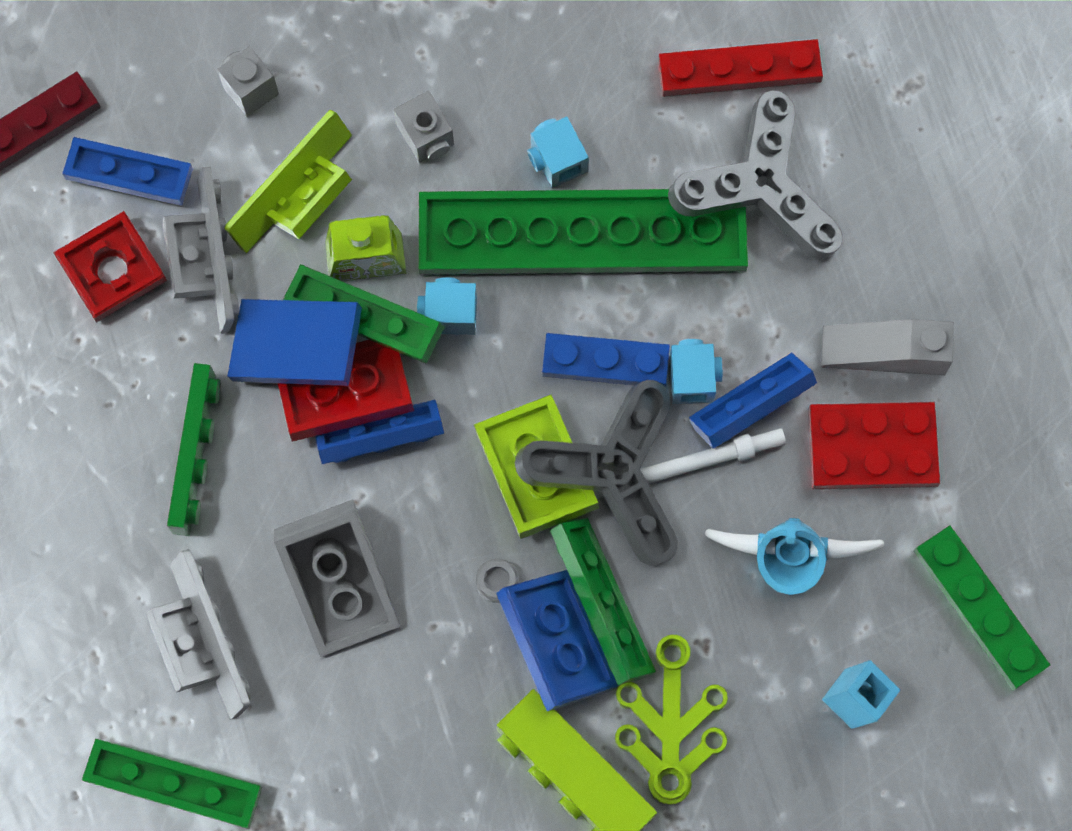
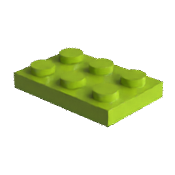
[474,394,599,539]

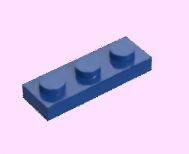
[62,137,193,206]
[542,333,670,388]
[689,352,817,449]
[315,400,445,464]

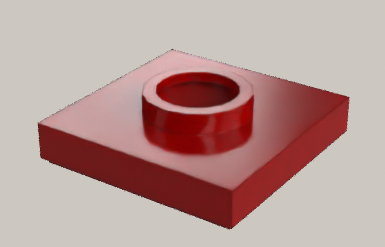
[53,211,167,323]

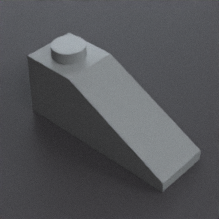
[821,319,954,376]

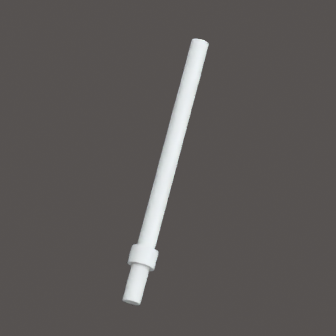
[593,428,786,499]

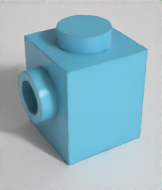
[527,116,589,188]
[417,277,477,335]
[670,339,723,404]
[822,660,900,729]

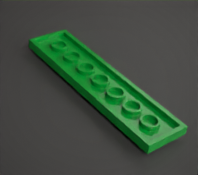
[418,189,748,274]

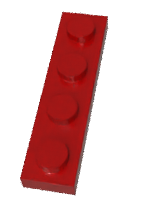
[658,39,823,97]

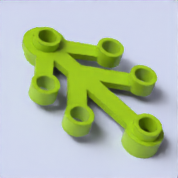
[615,635,728,805]

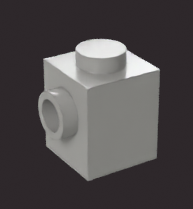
[217,46,279,117]
[393,91,454,163]

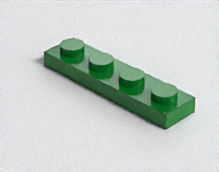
[283,264,445,364]
[167,363,221,536]
[550,518,656,685]
[914,525,1050,691]
[82,738,262,829]

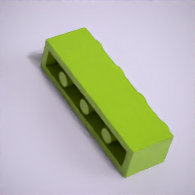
[496,688,657,831]

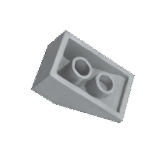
[274,499,400,657]

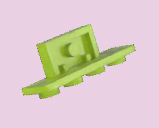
[224,110,352,253]

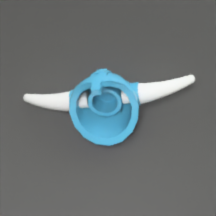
[705,518,885,595]

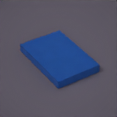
[227,299,362,386]
[496,570,620,712]

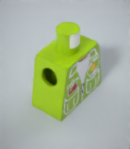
[325,215,407,281]

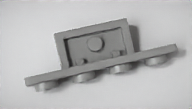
[162,167,239,334]
[146,549,251,720]

